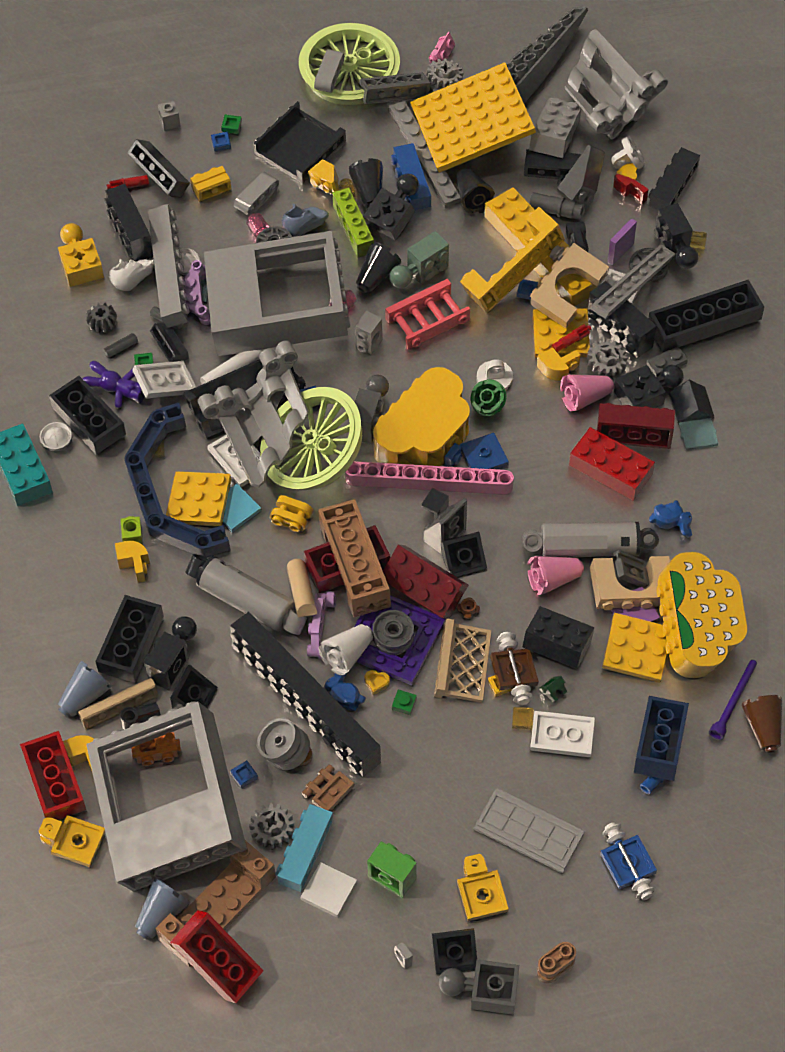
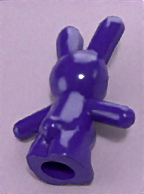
[82,361,145,408]

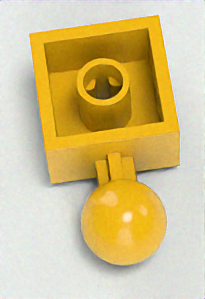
[58,223,104,287]

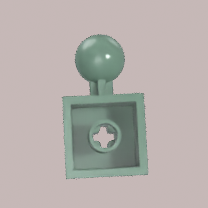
[390,231,449,288]

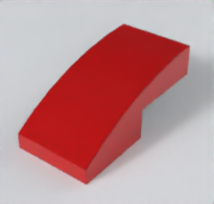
[613,174,649,204]

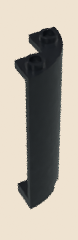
[183,359,306,438]

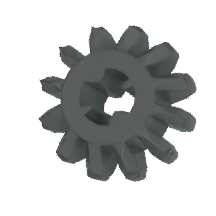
[86,303,117,333]

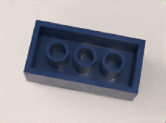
[634,696,689,781]

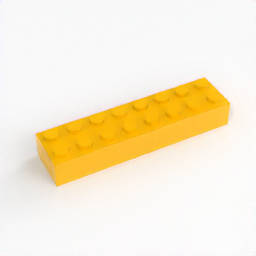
[484,187,597,307]

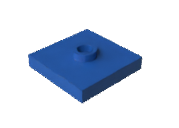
[460,432,509,469]

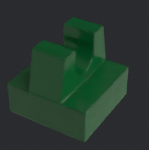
[539,676,567,702]

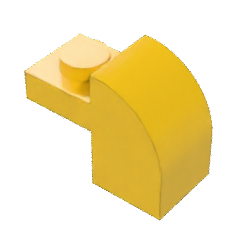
[537,348,581,381]
[115,541,150,583]
[63,735,94,774]

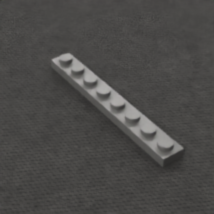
[389,100,461,208]
[591,244,675,319]

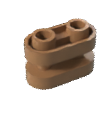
[537,942,576,983]

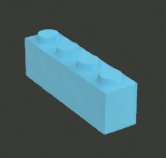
[276,804,333,892]

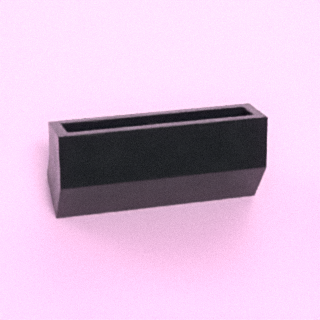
[150,322,189,362]

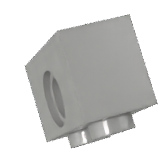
[355,311,383,355]

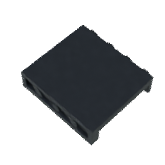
[254,101,346,184]

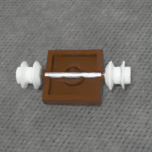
[490,632,539,705]

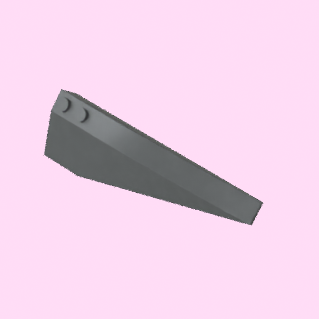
[506,7,588,103]

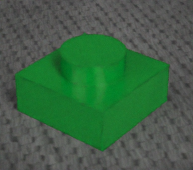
[221,114,242,134]
[134,353,154,365]
[391,689,417,716]

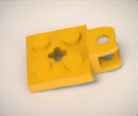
[39,815,105,868]
[457,854,509,921]

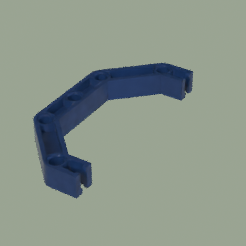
[124,403,230,558]

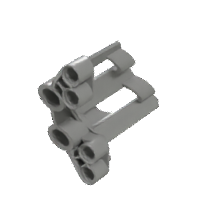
[565,29,668,139]
[198,341,309,488]

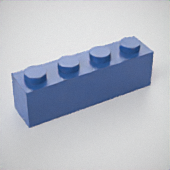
[391,143,431,210]

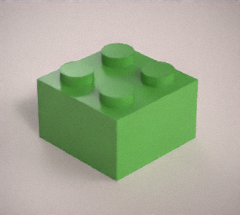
[367,841,417,898]

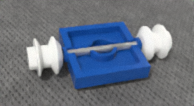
[600,822,657,900]

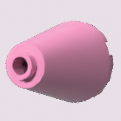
[560,374,614,411]
[528,556,584,595]

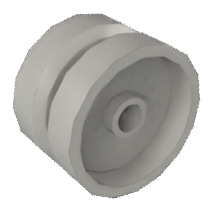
[257,718,310,770]

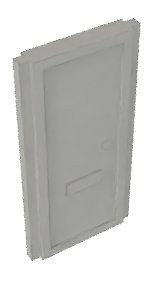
[474,788,585,874]

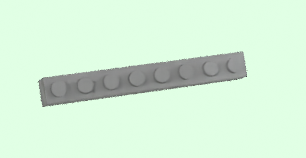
[148,204,189,328]

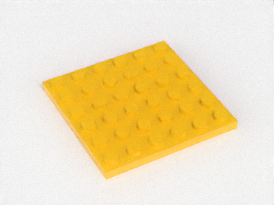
[410,63,536,173]

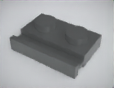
[613,550,649,588]

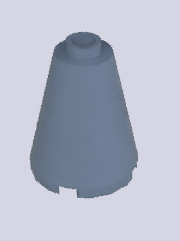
[58,661,112,717]
[135,878,190,940]

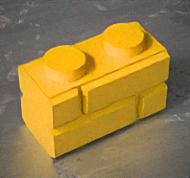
[190,166,231,202]

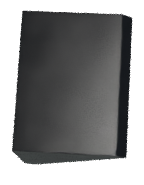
[669,379,714,425]
[441,531,487,577]
[170,665,218,709]
[431,928,477,975]

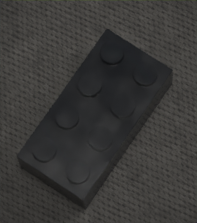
[104,184,153,262]
[588,281,656,359]
[49,376,126,455]
[95,595,164,683]

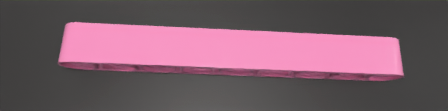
[345,461,514,494]

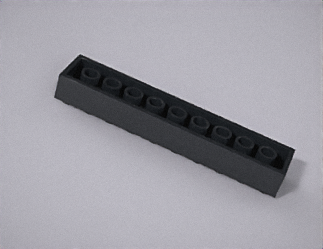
[230,611,381,777]

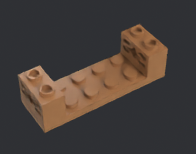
[318,499,391,617]
[155,840,276,967]

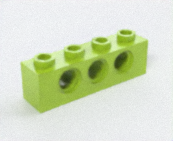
[332,188,374,258]

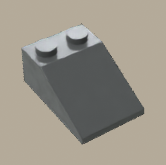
[558,145,605,206]
[423,498,467,554]

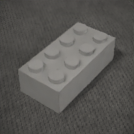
[529,98,582,158]

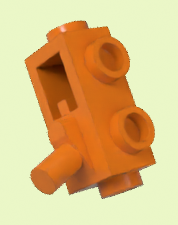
[131,732,181,766]

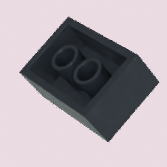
[522,606,595,669]

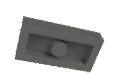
[646,346,688,377]

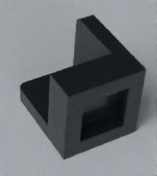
[422,488,449,521]

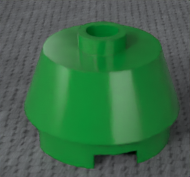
[470,379,507,416]

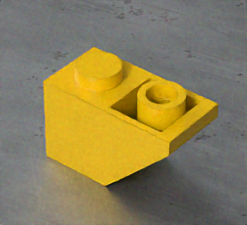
[308,159,339,195]

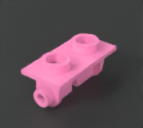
[429,32,455,63]

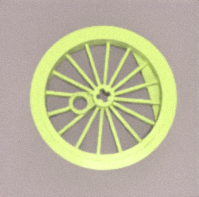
[299,23,400,105]
[260,387,362,490]

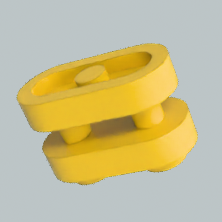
[269,495,314,532]

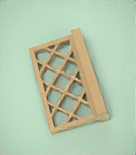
[434,619,491,703]

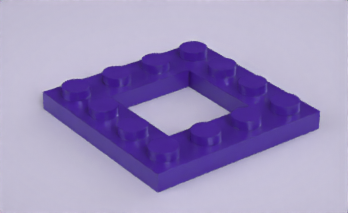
[354,596,446,686]

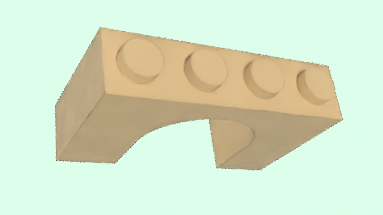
[530,243,609,328]
[590,556,670,610]

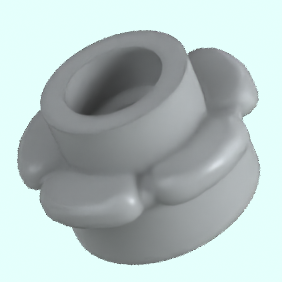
[549,245,564,262]

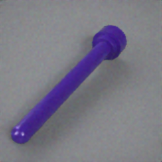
[709,659,757,740]

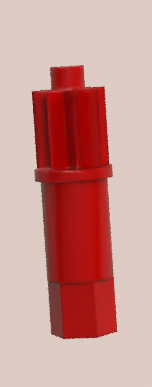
[106,175,149,190]
[551,324,592,352]

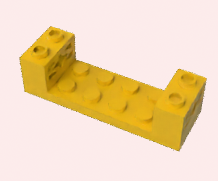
[460,207,565,313]

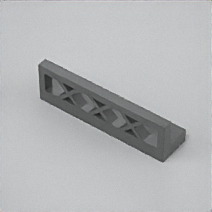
[359,72,430,105]

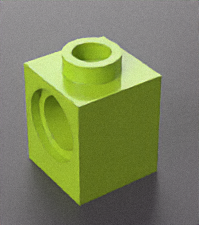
[121,516,143,545]

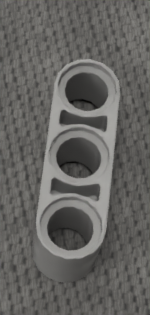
[314,49,345,93]
[234,172,279,216]

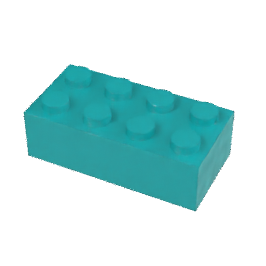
[0,423,53,506]

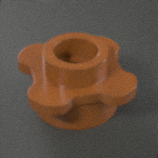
[457,597,480,619]

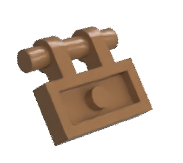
[301,764,354,811]

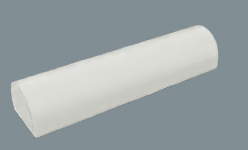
[200,348,268,384]

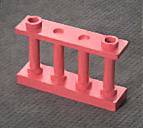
[385,279,470,350]

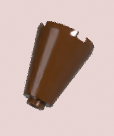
[742,695,782,753]

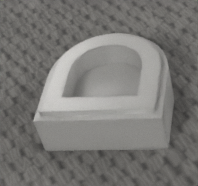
[394,943,413,969]

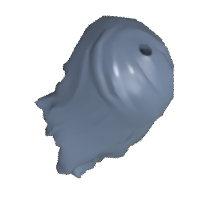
[281,204,329,237]

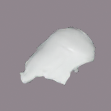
[109,259,154,291]

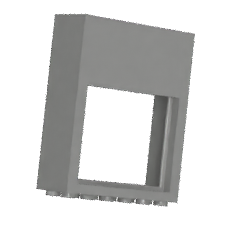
[204,231,350,356]
[86,702,247,891]

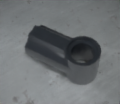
[565,221,589,252]
[120,702,161,730]

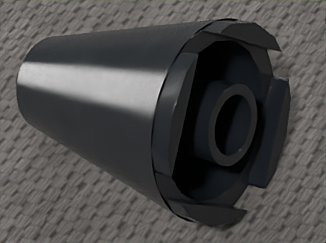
[349,158,383,208]
[456,168,495,214]
[356,242,402,293]

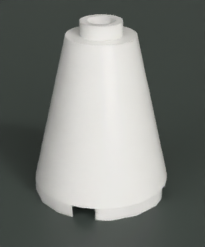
[319,624,373,675]

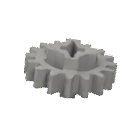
[426,59,463,88]
[587,339,628,377]
[249,803,294,848]

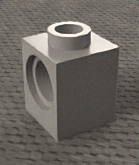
[158,101,181,131]

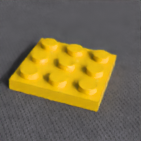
[533,308,590,358]
[166,471,232,526]
[602,612,667,683]

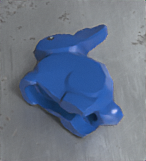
[649,500,692,538]
[324,673,366,711]

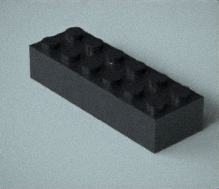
[648,279,764,352]

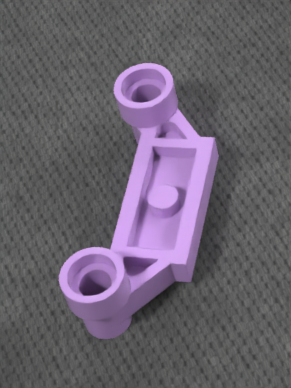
[183,260,211,325]
[307,592,336,659]

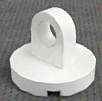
[611,136,645,169]
[477,360,513,390]

